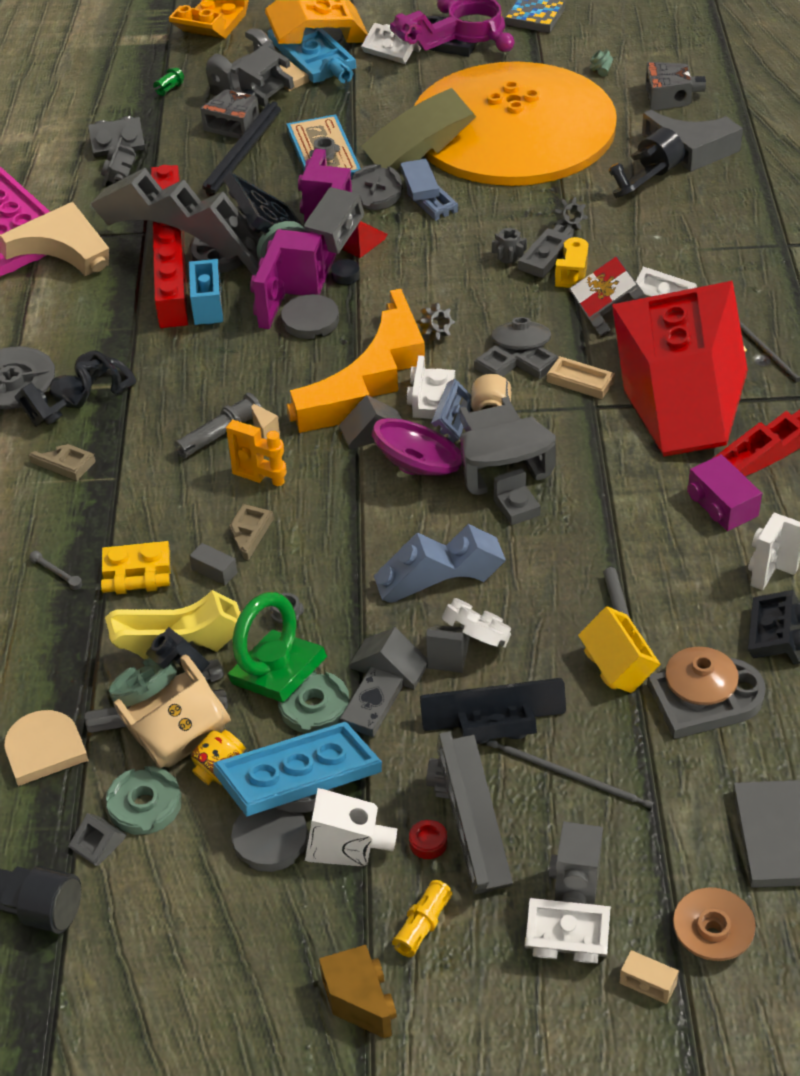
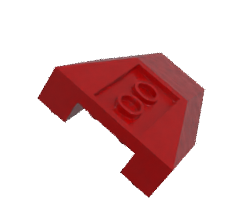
[612,280,748,457]

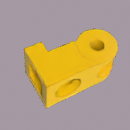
[555,237,588,288]

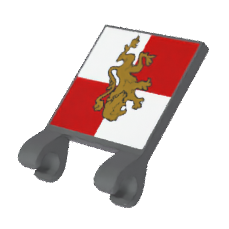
[569,255,647,336]

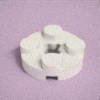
[442,598,511,648]

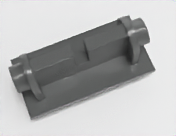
[101,137,136,187]

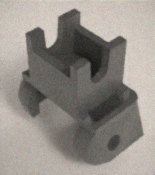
[206,28,294,107]
[459,397,556,495]

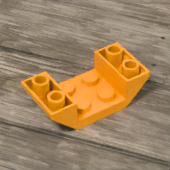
[169,0,249,39]
[265,0,368,44]

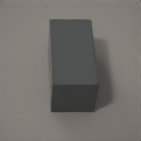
[189,543,237,586]

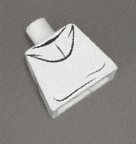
[305,788,397,866]

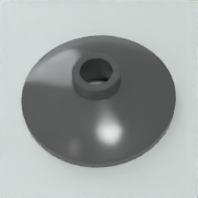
[492,317,551,350]

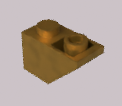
[319,945,397,1038]

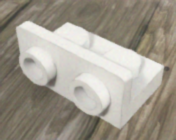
[361,23,421,64]
[407,356,455,419]

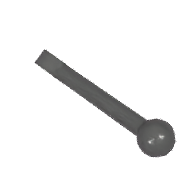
[29,551,83,590]

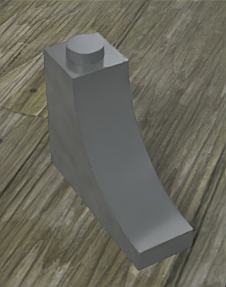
[642,109,743,172]

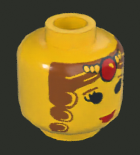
[191,729,246,785]

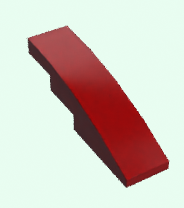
[713,409,800,476]

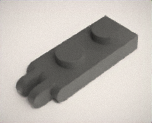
[518,224,574,278]

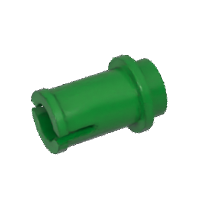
[153,67,184,96]

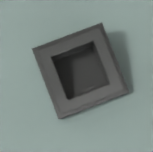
[68,813,127,866]

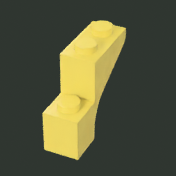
[105,590,240,659]

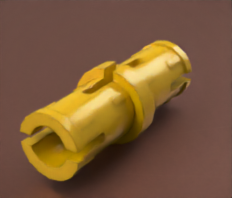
[392,880,453,957]

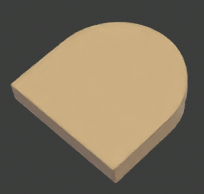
[4,710,89,786]

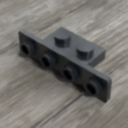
[420,678,566,744]

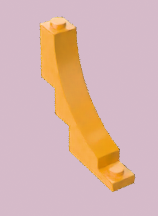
[286,289,425,433]

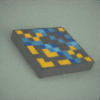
[505,0,565,33]

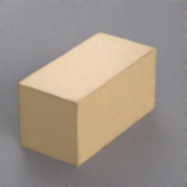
[619,950,679,1004]

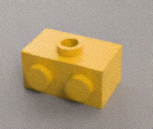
[578,606,661,693]

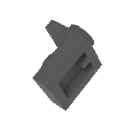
[494,468,541,526]

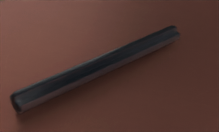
[202,101,281,195]

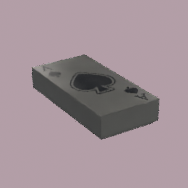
[340,667,404,738]

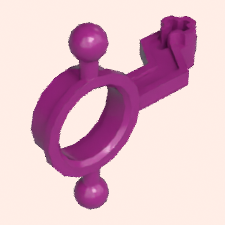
[390,0,515,52]

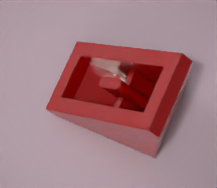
[342,221,388,258]

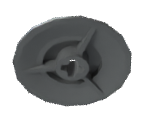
[0,346,55,409]

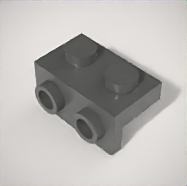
[88,116,145,157]

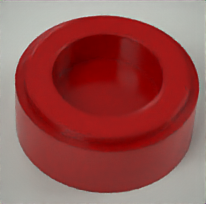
[409,820,447,859]

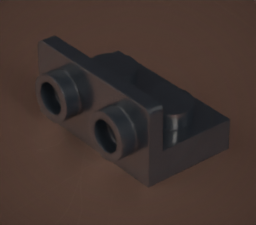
[748,590,800,665]

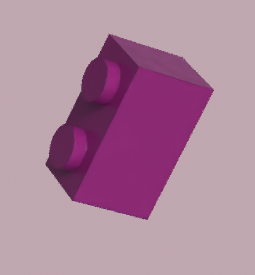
[687,454,762,531]

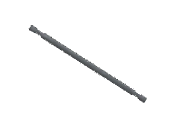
[740,321,800,382]
[487,739,654,809]

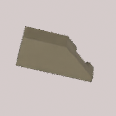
[29,444,96,481]
[230,504,274,561]

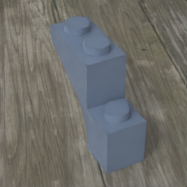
[374,524,506,603]

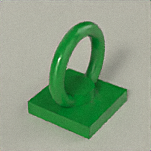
[228,592,327,703]

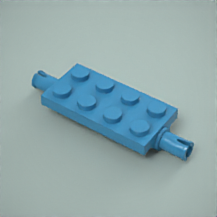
[267,28,356,83]

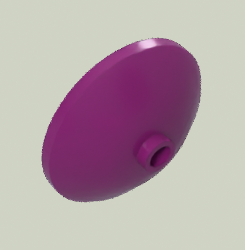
[372,418,462,476]

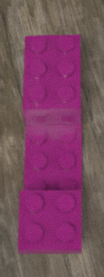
[250,149,352,329]

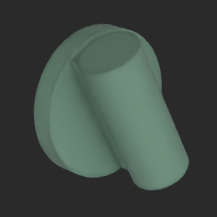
[590,49,613,77]

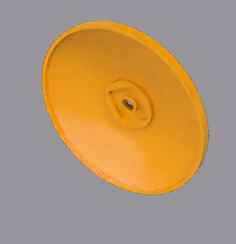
[414,62,617,186]

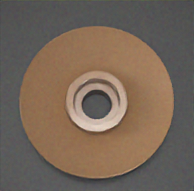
[665,647,739,705]
[673,887,756,961]

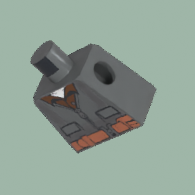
[645,62,706,110]
[201,89,259,139]

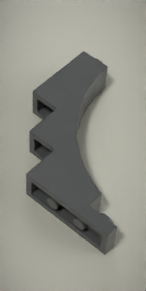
[91,168,260,275]

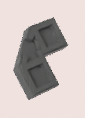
[474,346,559,380]

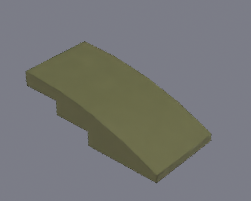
[361,88,476,170]

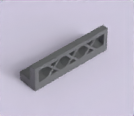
[436,731,513,895]

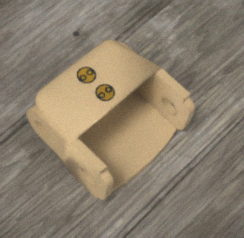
[113,654,231,769]

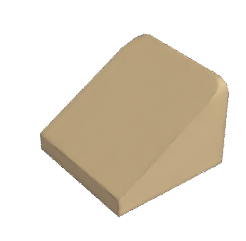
[251,404,280,440]

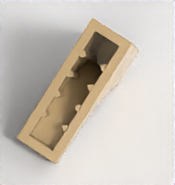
[0,202,109,276]

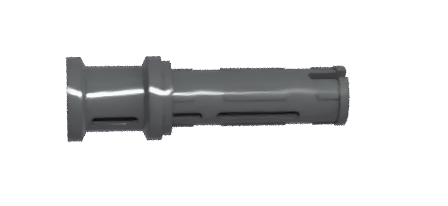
[174,392,261,459]

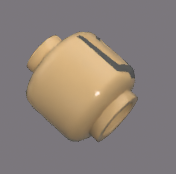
[471,374,512,412]

